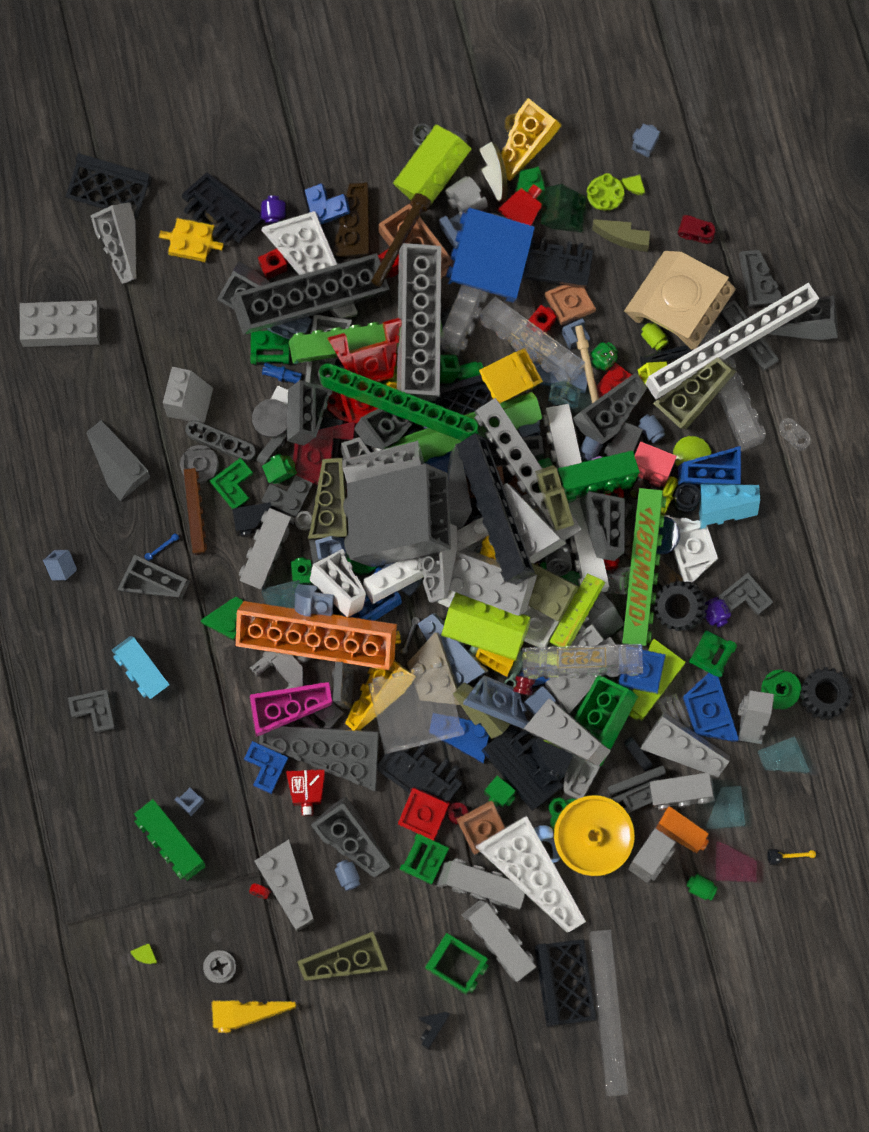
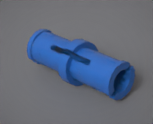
[262,362,302,383]

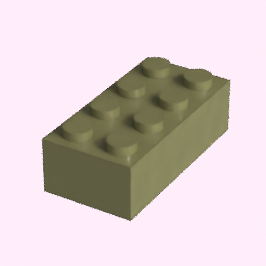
[528,562,580,622]

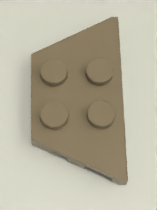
[407,632,460,705]

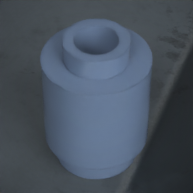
[638,414,666,444]
[579,436,603,462]
[334,860,360,891]

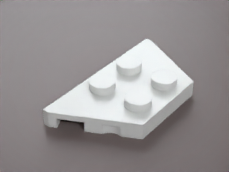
[664,515,718,582]

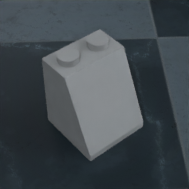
[163,367,213,424]

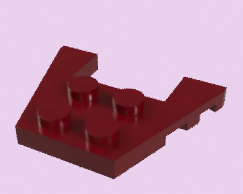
[293,422,356,487]

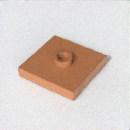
[545,285,596,326]
[456,801,505,855]

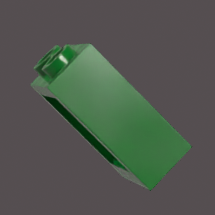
[425,933,489,995]

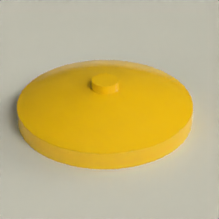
[554,795,634,876]

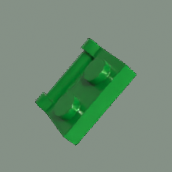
[250,331,289,364]
[689,630,737,677]
[399,834,449,885]

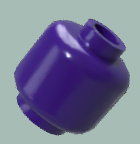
[261,196,286,224]
[704,597,731,628]

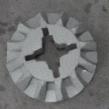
[203,951,236,983]

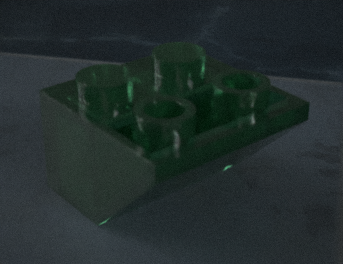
[540,184,587,233]

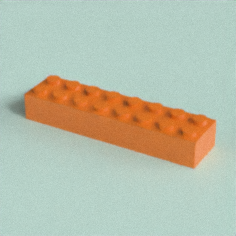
[236,601,397,670]

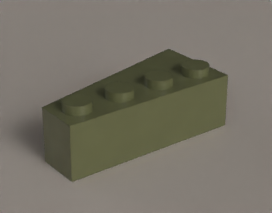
[653,357,737,430]
[308,458,349,539]
[297,931,388,981]

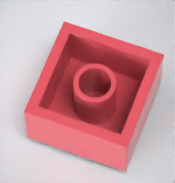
[635,441,677,487]

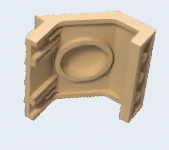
[624,251,736,349]

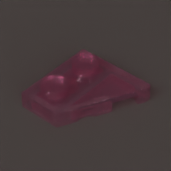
[716,842,757,882]

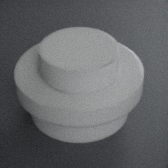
[295,511,312,531]

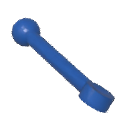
[145,534,179,561]

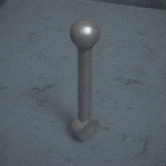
[400,617,420,655]

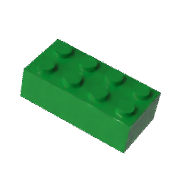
[557,450,639,503]
[574,675,639,767]
[134,799,206,881]

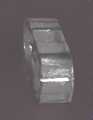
[779,418,811,451]

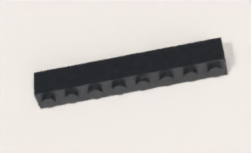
[457,433,535,585]

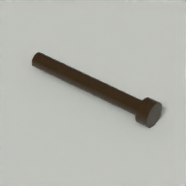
[371,193,431,287]

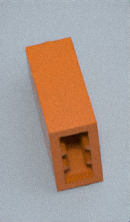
[656,806,709,853]

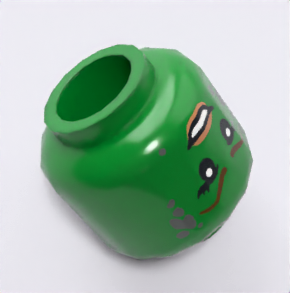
[590,342,618,371]

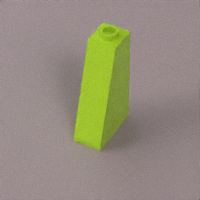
[629,639,686,721]

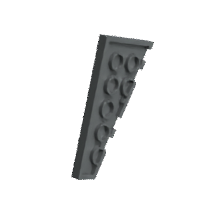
[259,726,379,791]

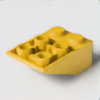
[479,348,543,404]

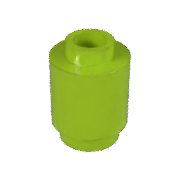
[641,322,669,351]

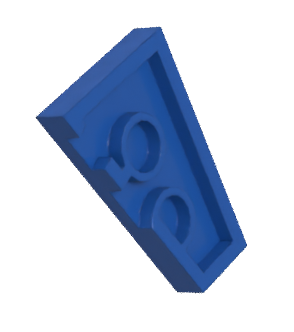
[429,713,489,764]

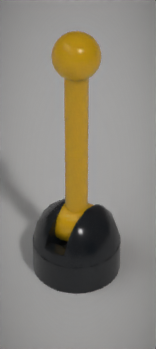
[767,849,816,865]

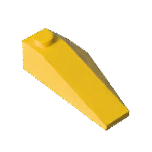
[501,98,562,181]
[345,660,416,730]
[212,1001,296,1033]

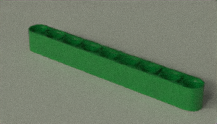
[319,364,479,441]

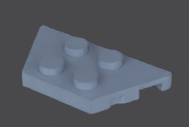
[463,676,530,729]

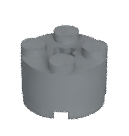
[446,176,488,217]

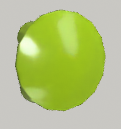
[587,173,624,211]
[673,436,711,466]

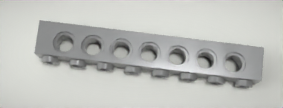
[474,398,582,541]

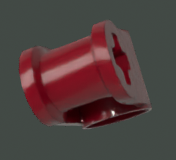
[677,215,715,244]

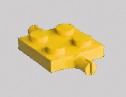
[159,218,224,262]

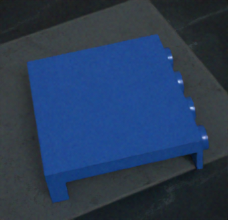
[446,208,534,303]

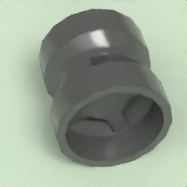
[413,124,431,148]

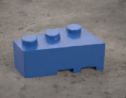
[678,446,741,486]
[341,566,402,621]

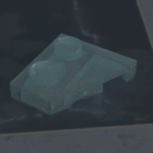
[261,580,300,609]
[758,736,810,774]
[706,786,745,830]

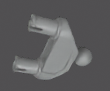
[250,651,311,689]

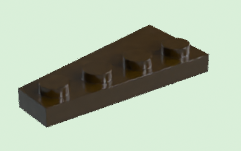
[332,182,370,259]

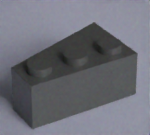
[287,380,332,446]

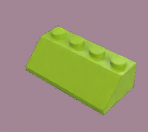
[393,125,471,204]
[441,592,530,661]

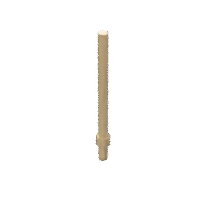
[575,325,599,403]

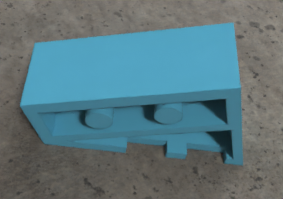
[699,484,760,529]
[112,636,169,699]

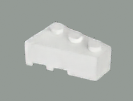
[310,549,366,618]

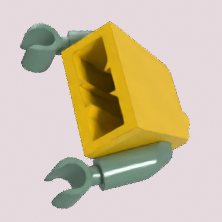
[469,646,523,688]

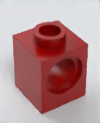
[258,248,289,280]
[526,305,556,339]

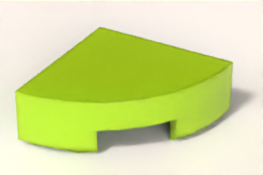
[621,175,645,195]
[130,943,157,964]

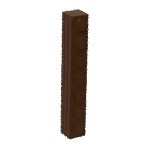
[183,468,207,555]

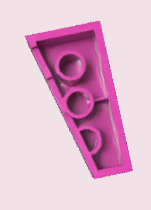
[250,682,332,737]

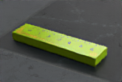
[549,573,605,651]

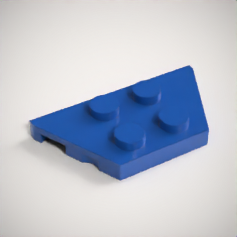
[683,673,739,742]

